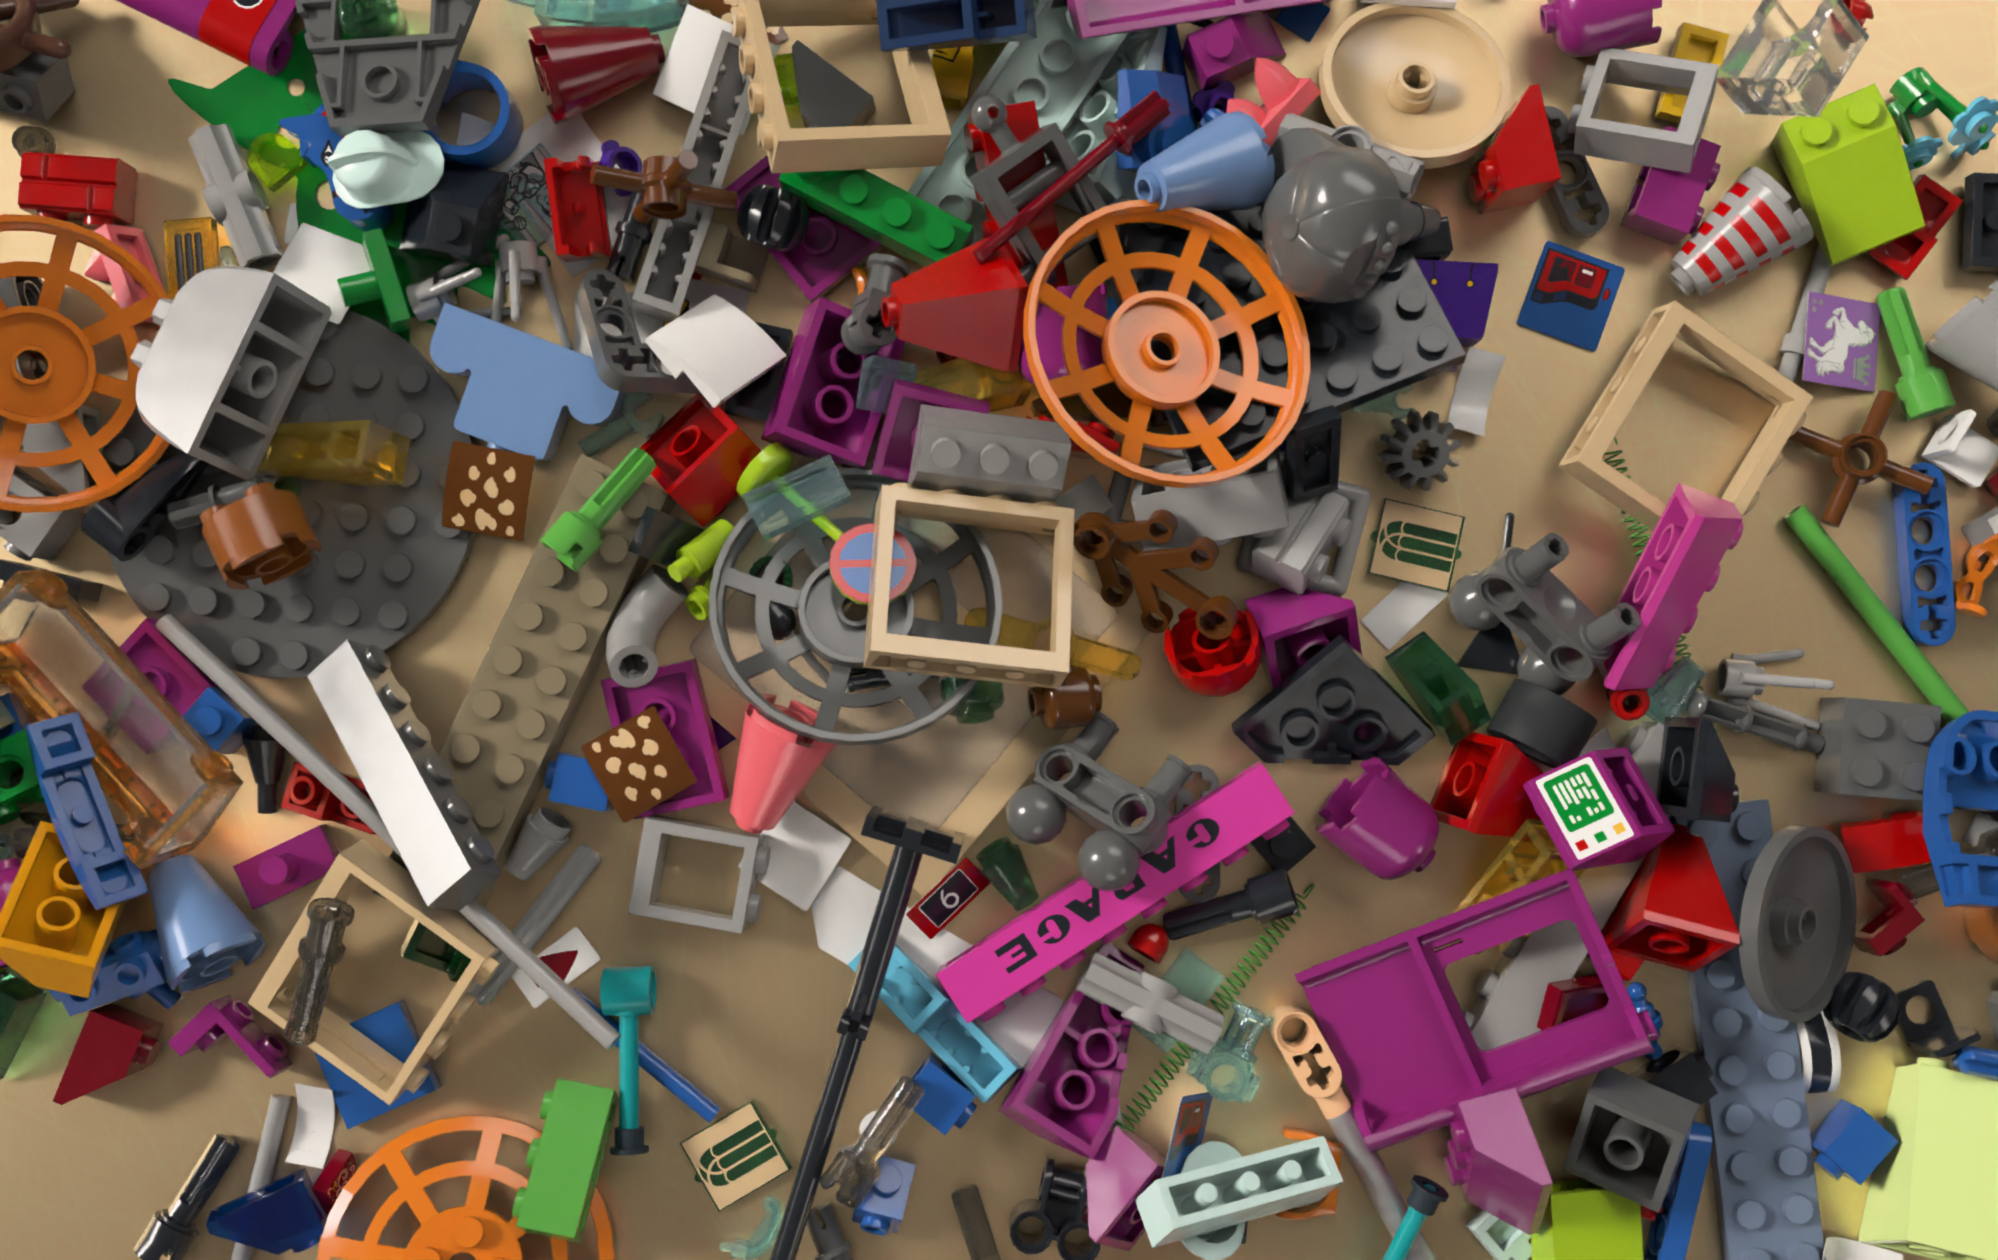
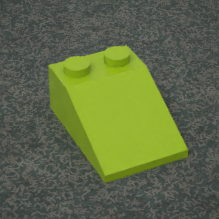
[1771,83,1926,266]

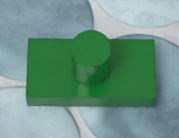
[337,228,411,334]

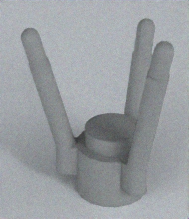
[406,234,522,324]
[491,240,573,350]
[1716,649,1835,731]

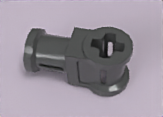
[841,253,910,356]

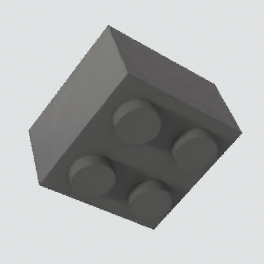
[1814,697,1942,801]
[1563,1067,1700,1213]

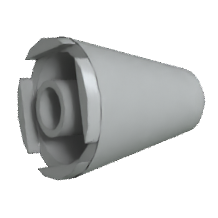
[1925,280,1998,391]

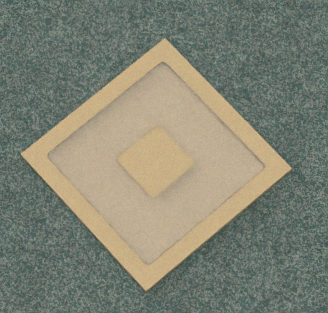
[655,376,1162,897]

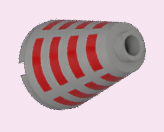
[1670,166,1814,297]

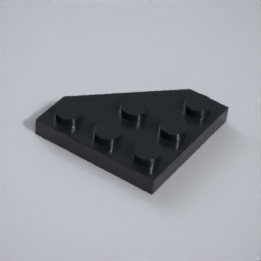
[1231,634,1436,765]

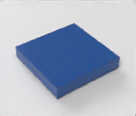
[314,1000,440,1129]

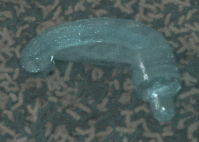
[719,1196,782,1260]

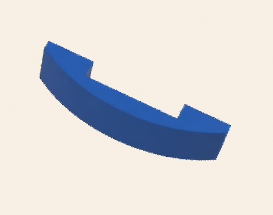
[25,711,149,910]

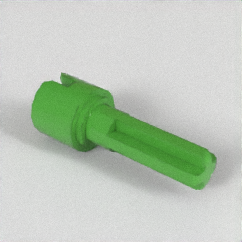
[1876,287,1956,421]
[539,447,656,572]

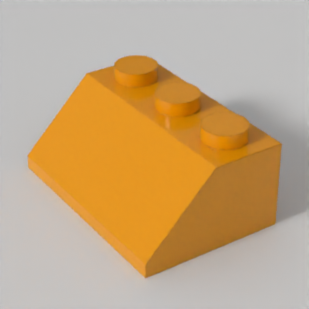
[0,821,142,998]

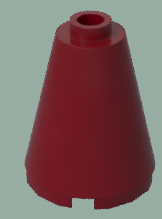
[527,26,665,124]

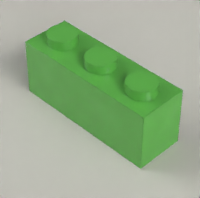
[512,1078,619,1243]

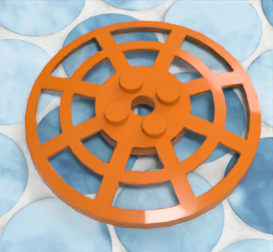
[1023,200,1311,488]
[0,214,170,513]
[317,1115,615,1260]

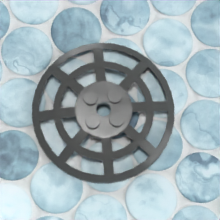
[709,468,1003,746]

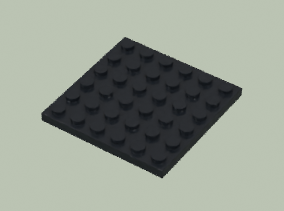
[1087,127,1466,472]

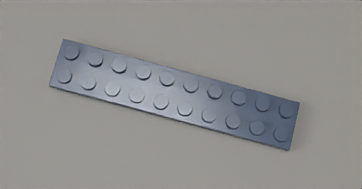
[1669,798,1826,1260]

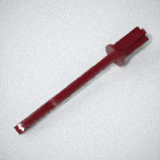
[972,90,1171,264]

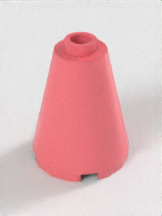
[730,694,836,834]

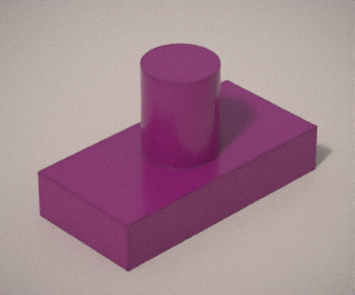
[233,824,339,909]

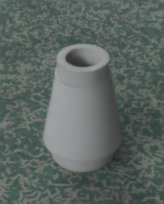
[505,807,571,880]

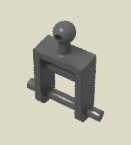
[969,95,1129,285]

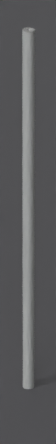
[156,614,621,1050]

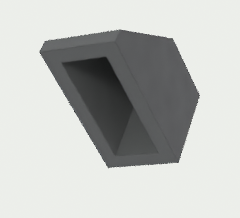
[792,40,876,128]

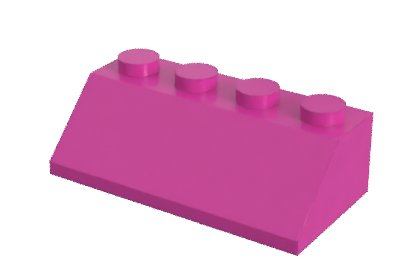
[1598,483,1744,691]

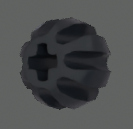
[737,184,809,252]
[1823,972,1901,1043]

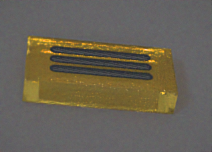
[163,217,220,300]

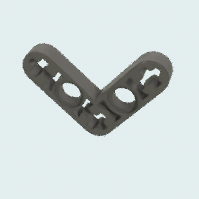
[576,268,702,394]

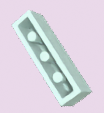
[1135,1136,1343,1248]

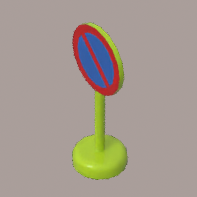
[736,442,917,605]

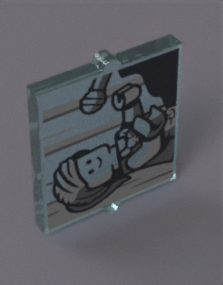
[499,143,554,249]

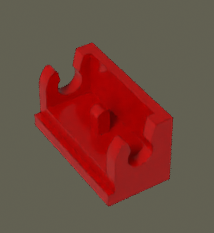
[543,156,612,262]

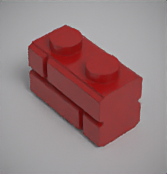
[17,152,138,230]

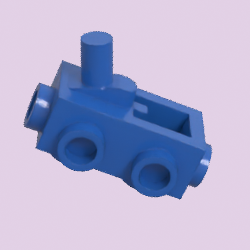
[49,929,181,1017]

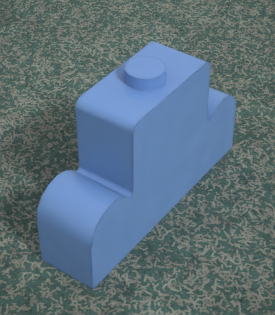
[430,302,628,461]

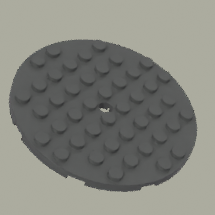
[98,310,476,678]

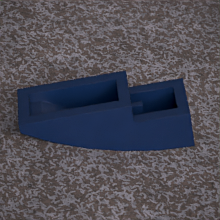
[876,0,1037,52]

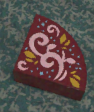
[311,1149,357,1220]

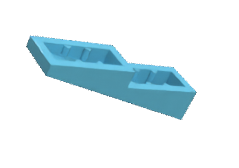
[848,943,1023,1104]

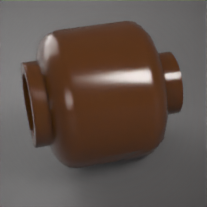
[1028,664,1102,731]

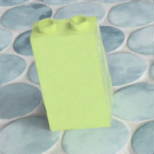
[1858,1057,1998,1260]

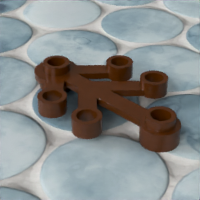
[1074,509,1238,640]

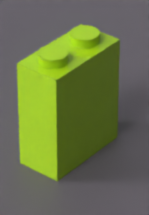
[1530,1178,1644,1260]

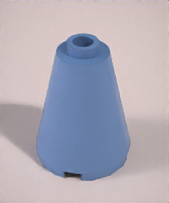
[1134,111,1275,212]
[147,852,266,992]

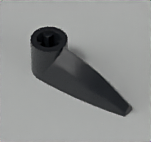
[81,453,209,561]

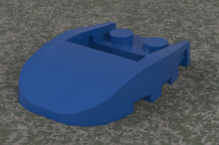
[1923,710,1998,909]

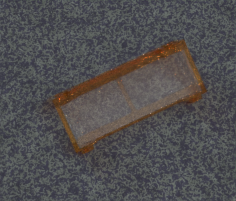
[0,569,243,869]

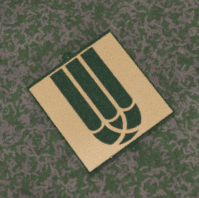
[1367,498,1465,593]
[680,1099,792,1212]

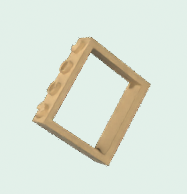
[730,0,952,173]
[1558,300,1814,551]
[863,483,1075,689]
[248,839,501,1106]

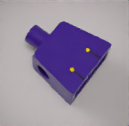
[1415,259,1498,372]

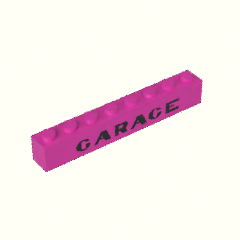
[936,761,1295,1024]

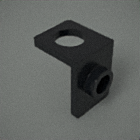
[1895,979,1981,1058]

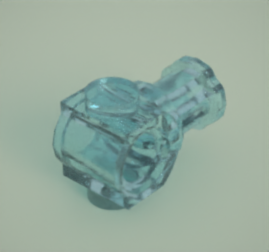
[1187,1000,1274,1104]

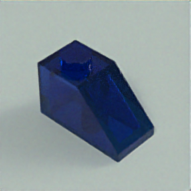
[206,1167,328,1255]

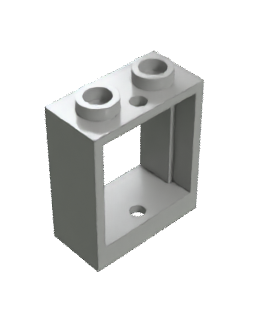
[1568,48,1719,173]
[628,815,770,934]

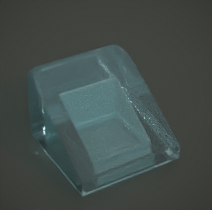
[856,355,917,414]

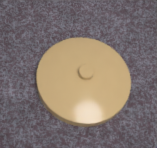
[1319,4,1511,169]

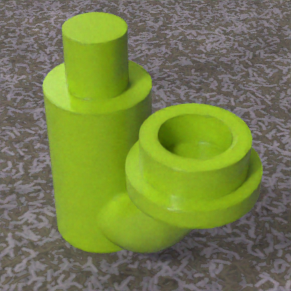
[668,519,734,620]

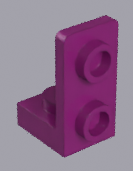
[168,995,293,1078]

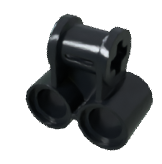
[1010,1158,1100,1260]

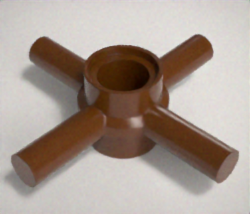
[590,150,738,223]
[1787,390,1934,528]

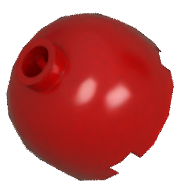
[1164,607,1261,697]

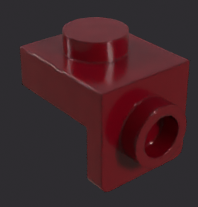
[1853,879,1925,957]

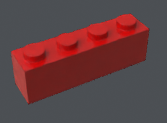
[964,100,1068,288]

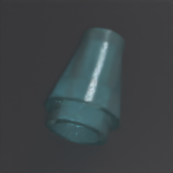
[1645,656,1708,725]

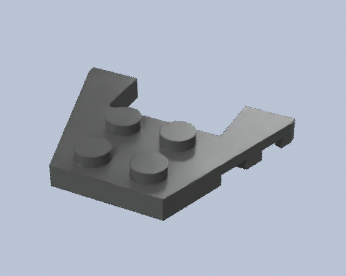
[295,0,481,136]

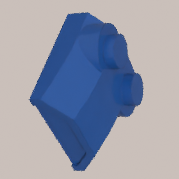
[1116,69,1197,172]

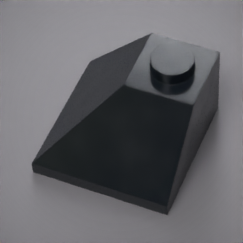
[399,162,510,268]
[1656,717,1739,823]

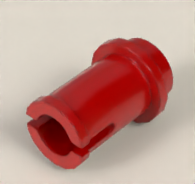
[1606,688,1650,721]

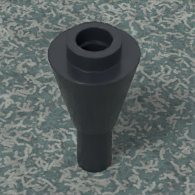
[242,725,288,814]

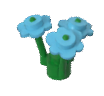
[1887,67,1998,170]

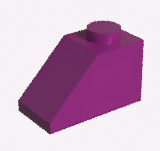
[1182,13,1286,91]

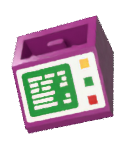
[1523,747,1675,871]

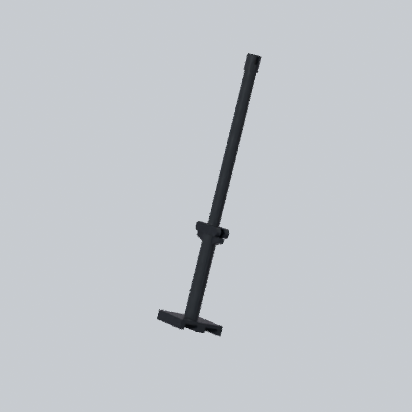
[770,806,965,1260]

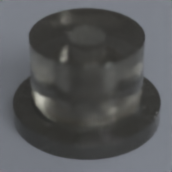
[12,126,56,158]

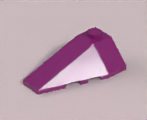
[998,943,1145,1160]

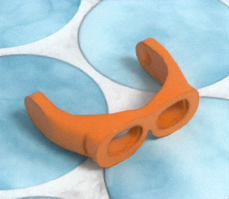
[1953,533,1998,618]
[1275,1128,1342,1220]

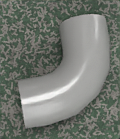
[606,564,688,688]

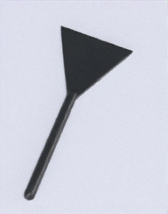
[1456,512,1519,674]

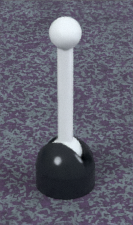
[754,603,847,693]

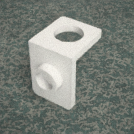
[1921,409,1998,488]

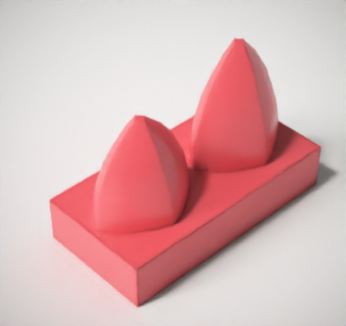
[1226,58,1321,146]
[84,224,164,322]

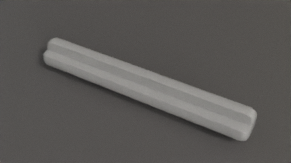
[471,844,601,1006]

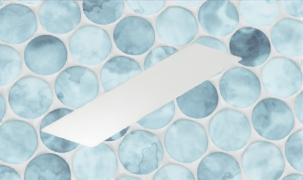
[811,865,1123,1128]

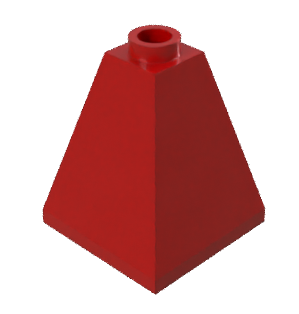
[881,236,1029,373]
[1430,729,1553,841]
[1603,824,1740,972]

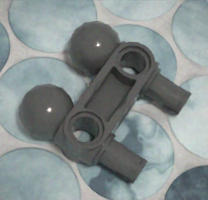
[1449,533,1641,695]
[1006,712,1193,892]

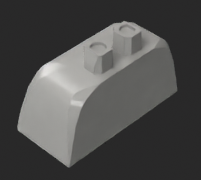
[130,266,332,481]

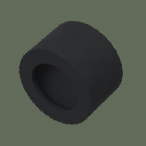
[1486,678,1598,769]

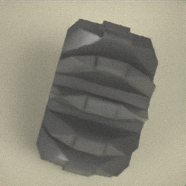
[1378,410,1462,491]

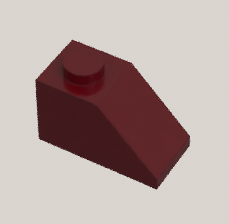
[53,1003,164,1105]

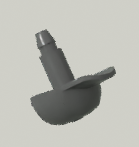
[1261,128,1441,303]

